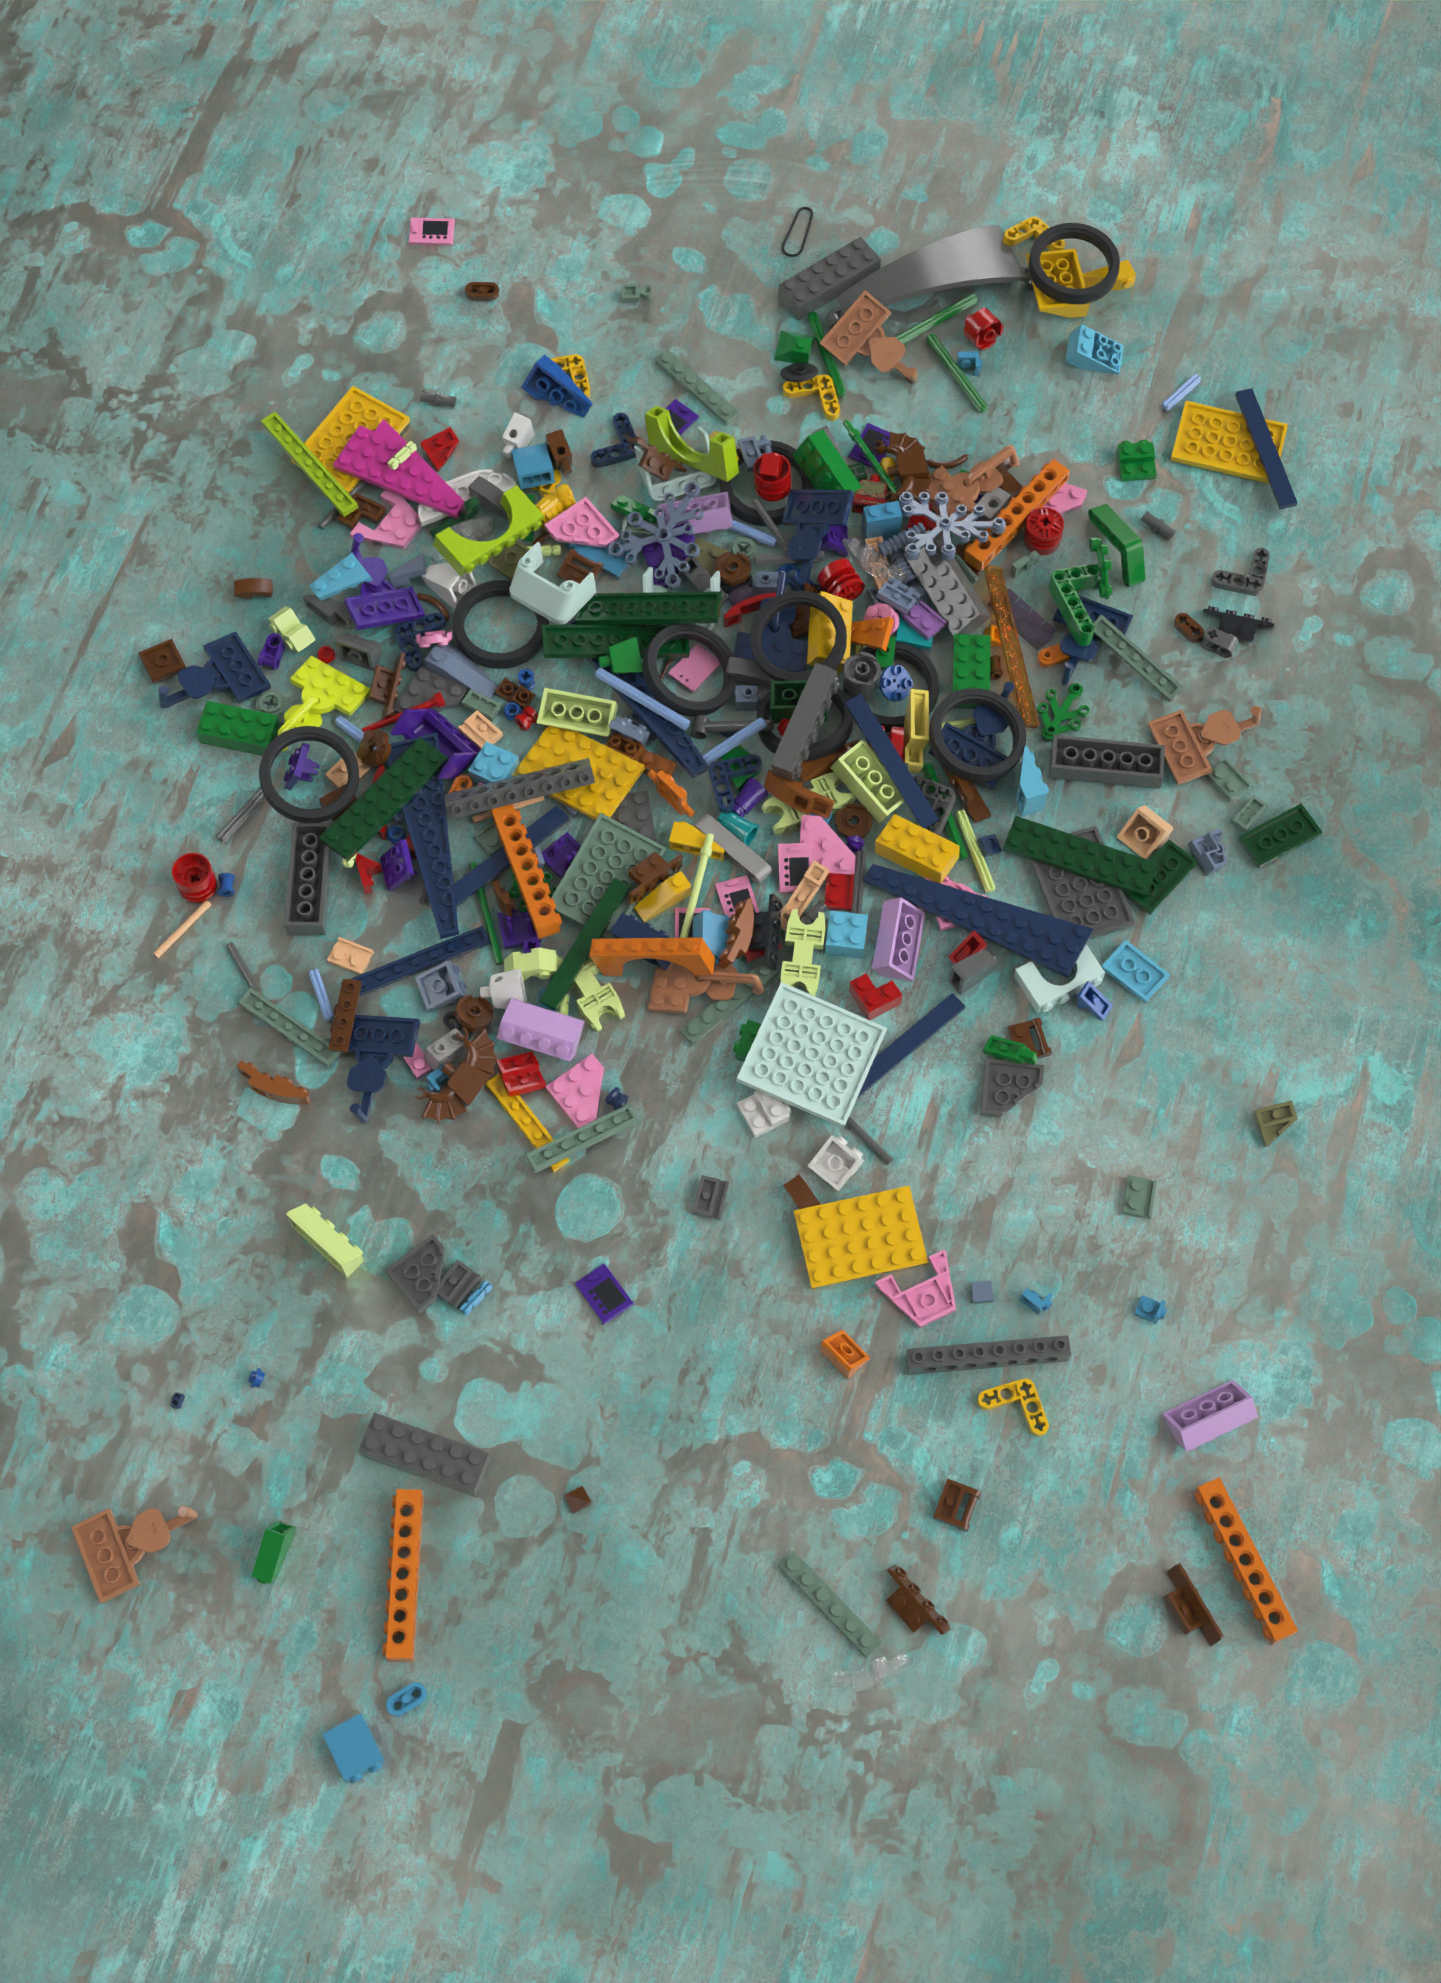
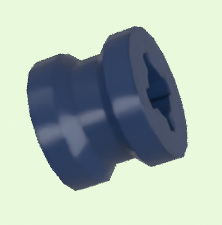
[605,1087,629,1110]

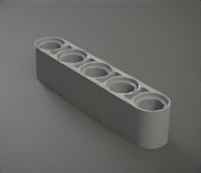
[693,814,772,884]

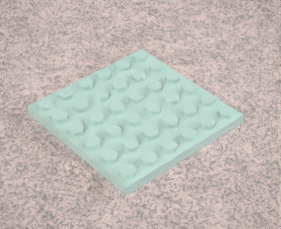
[736,982,887,1128]

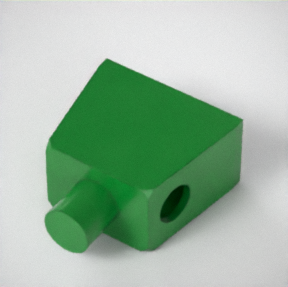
[598,637,643,674]

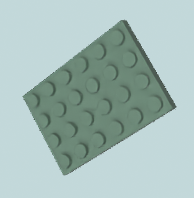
[551,813,667,939]

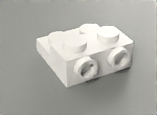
[737,1090,791,1138]
[808,1135,865,1191]

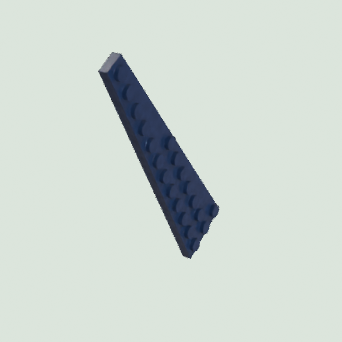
[563,618,708,778]
[387,732,459,939]
[864,864,1094,978]

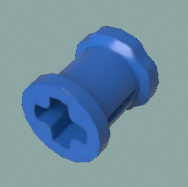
[518,669,535,691]
[217,873,235,897]

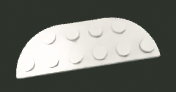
[418,470,518,526]

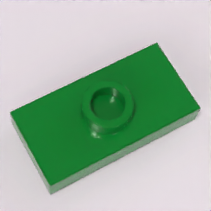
[876,636,896,671]

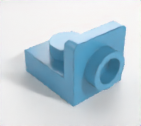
[957,352,982,376]
[426,1063,449,1092]
[1020,1288,1053,1315]
[1134,1295,1167,1324]

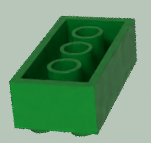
[792,429,862,496]
[951,634,991,709]
[196,701,280,756]

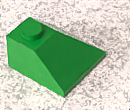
[774,330,815,364]

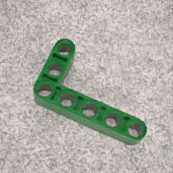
[1088,504,1146,587]
[1048,564,1100,646]

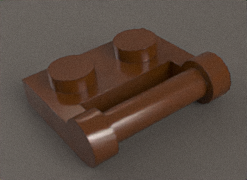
[557,549,604,584]
[1007,1018,1052,1059]
[933,1478,982,1532]

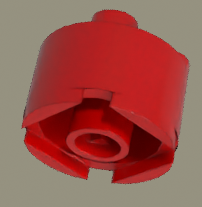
[963,307,1003,350]

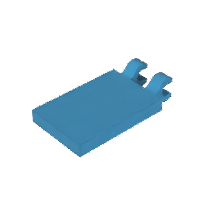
[565,540,634,579]

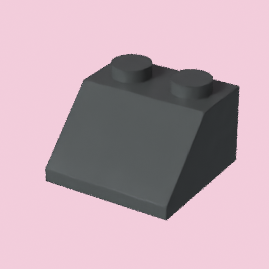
[336,633,383,671]

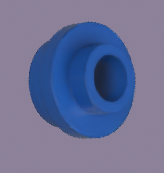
[503,703,522,721]
[387,825,406,844]
[248,1368,265,1388]

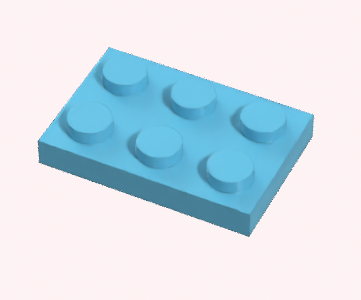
[1101,940,1170,1004]

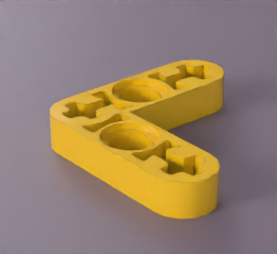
[1002,217,1066,251]
[551,354,590,398]
[783,374,840,421]
[977,1378,1049,1437]

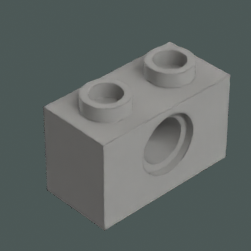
[976,487,1011,521]
[424,1028,466,1071]

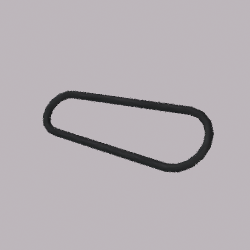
[782,207,813,257]

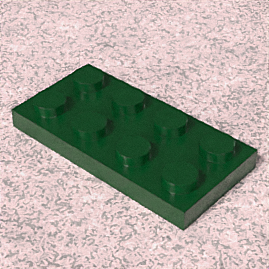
[1238,803,1323,868]
[1123,840,1198,915]

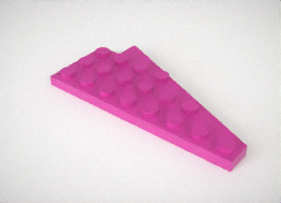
[333,419,465,519]

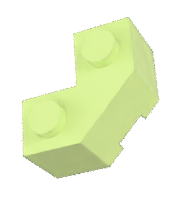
[268,606,316,652]
[504,948,557,982]

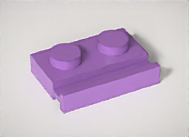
[902,601,947,640]

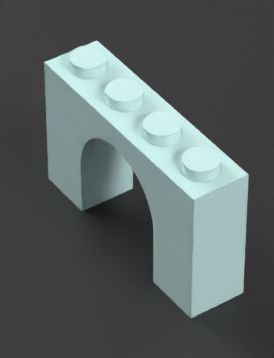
[1014,944,1105,1014]

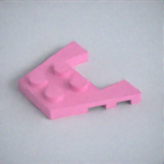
[350,490,422,550]
[875,1249,956,1328]

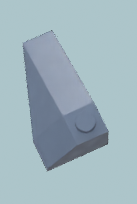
[425,643,498,699]

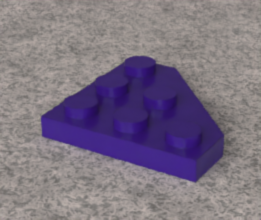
[642,521,695,588]

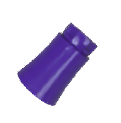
[732,778,769,818]

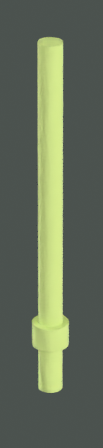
[680,833,714,938]

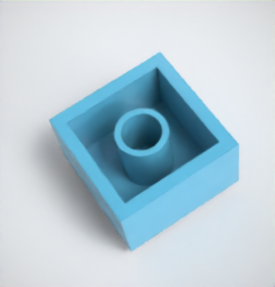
[468,742,520,784]
[825,910,868,959]

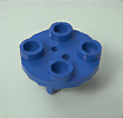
[878,665,913,702]

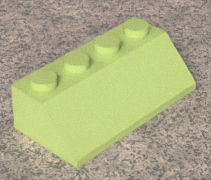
[537,688,618,737]
[830,739,905,823]
[286,1204,364,1278]

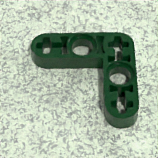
[429,496,481,540]

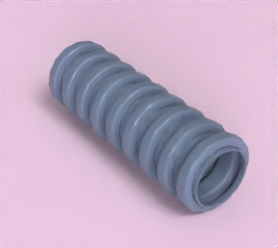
[878,522,926,558]
[888,549,918,586]

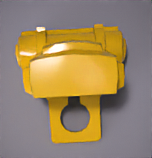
[535,484,576,530]

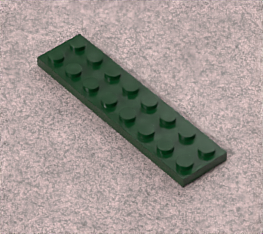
[575,591,723,625]
[541,625,690,658]
[319,737,448,861]
[1003,815,1158,898]

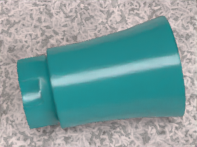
[717,812,759,846]

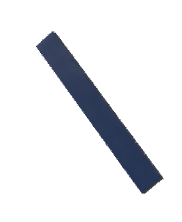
[1235,388,1298,509]
[845,694,939,829]
[454,806,569,908]
[341,926,490,997]
[856,993,966,1100]

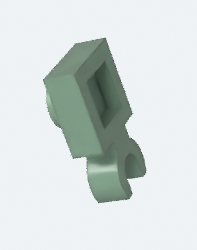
[621,284,651,302]
[1010,551,1040,578]

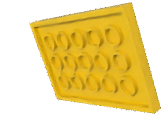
[291,386,410,493]
[1170,401,1288,484]
[512,726,645,820]
[793,1185,928,1289]

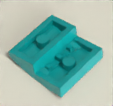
[896,615,933,651]

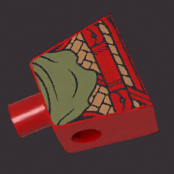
[852,474,886,514]

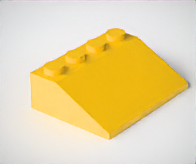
[1025,248,1090,318]

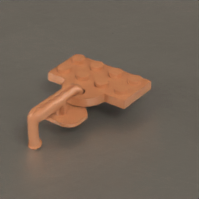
[820,290,918,383]
[929,445,1020,530]
[1148,706,1261,786]
[648,962,764,1014]
[71,1505,198,1604]

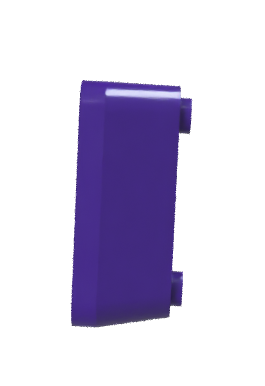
[390,708,480,779]

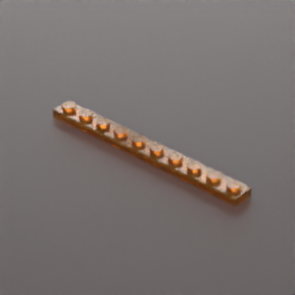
[983,565,1040,729]

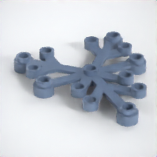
[608,482,704,589]
[899,492,1006,560]

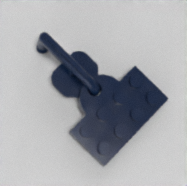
[782,489,854,589]
[734,570,808,672]
[1053,595,1133,686]
[158,631,271,709]
[928,682,1015,790]
[341,1015,420,1124]

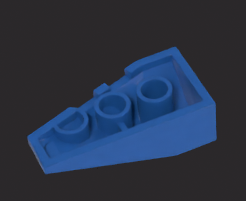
[521,355,593,418]

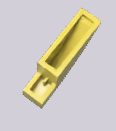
[902,689,929,773]

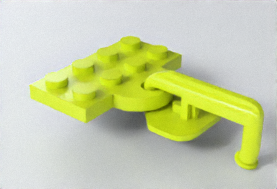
[278,656,370,752]

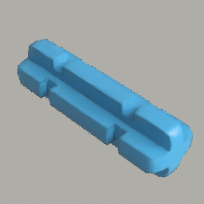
[459,1280,492,1315]

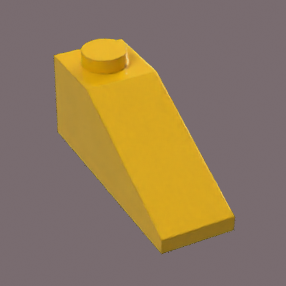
[1082,259,1136,290]
[669,821,724,861]
[634,871,691,923]

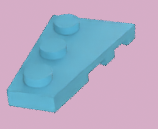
[309,553,373,601]

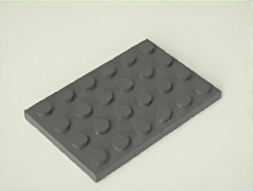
[1029,826,1136,939]

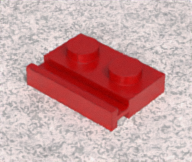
[825,873,854,911]

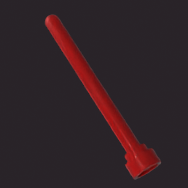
[361,692,446,733]

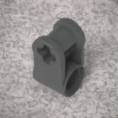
[1201,627,1238,658]

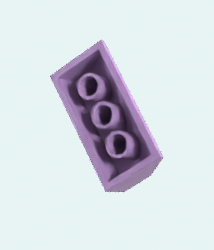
[658,492,733,534]
[872,897,925,981]
[497,998,585,1061]
[1162,1380,1258,1452]

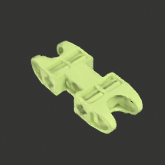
[761,772,856,835]
[780,909,825,996]
[556,954,625,1032]

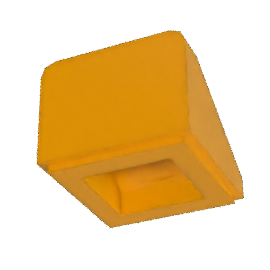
[983,624,1006,647]

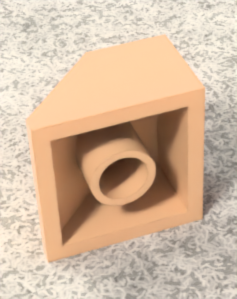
[1117,805,1174,859]

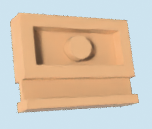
[458,710,503,750]
[325,753,370,789]
[327,937,374,975]

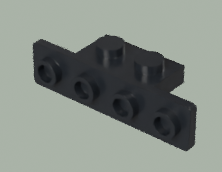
[1203,606,1276,641]
[749,894,783,970]

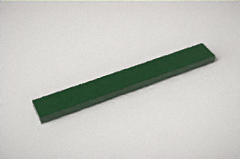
[539,878,631,1011]

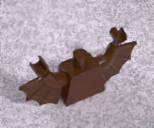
[874,432,933,503]
[415,1028,498,1123]

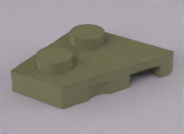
[691,537,729,577]
[1253,1100,1298,1147]

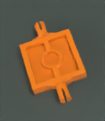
[647,770,695,818]

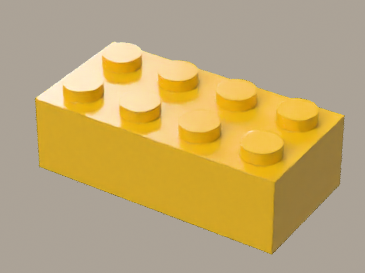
[807,591,853,674]
[875,814,960,884]

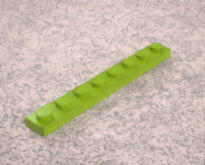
[261,412,358,517]

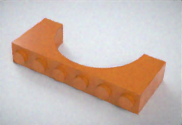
[589,937,715,976]

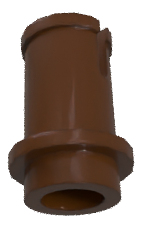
[990,655,1003,680]

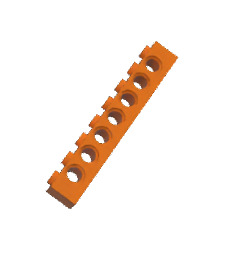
[964,459,1070,572]
[491,804,562,939]
[1194,1477,1298,1645]
[383,1489,424,1662]

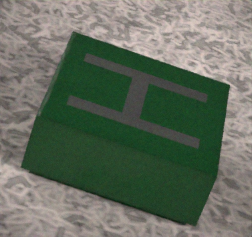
[848,462,867,482]

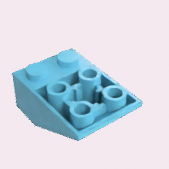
[1065,324,1124,374]
[1016,746,1049,816]

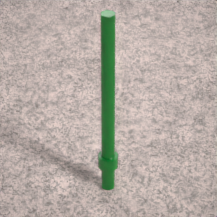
[843,420,899,502]
[469,862,503,965]

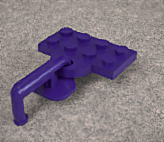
[344,533,425,630]

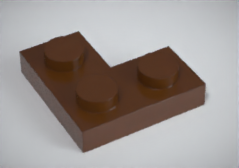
[337,492,387,530]

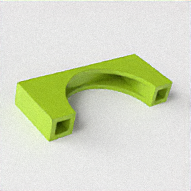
[644,405,739,482]
[433,485,544,576]

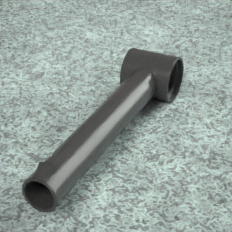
[690,715,774,739]

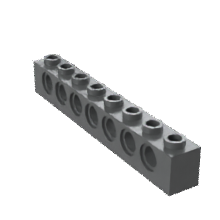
[444,758,595,820]
[905,1335,1071,1375]

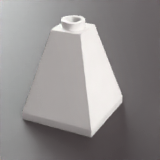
[422,563,477,609]

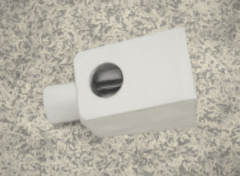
[502,412,535,458]
[480,969,527,1009]

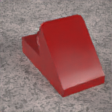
[355,853,382,895]
[948,930,987,964]

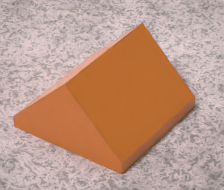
[820,1329,870,1379]

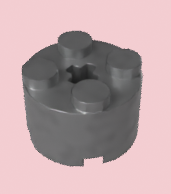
[843,652,881,696]

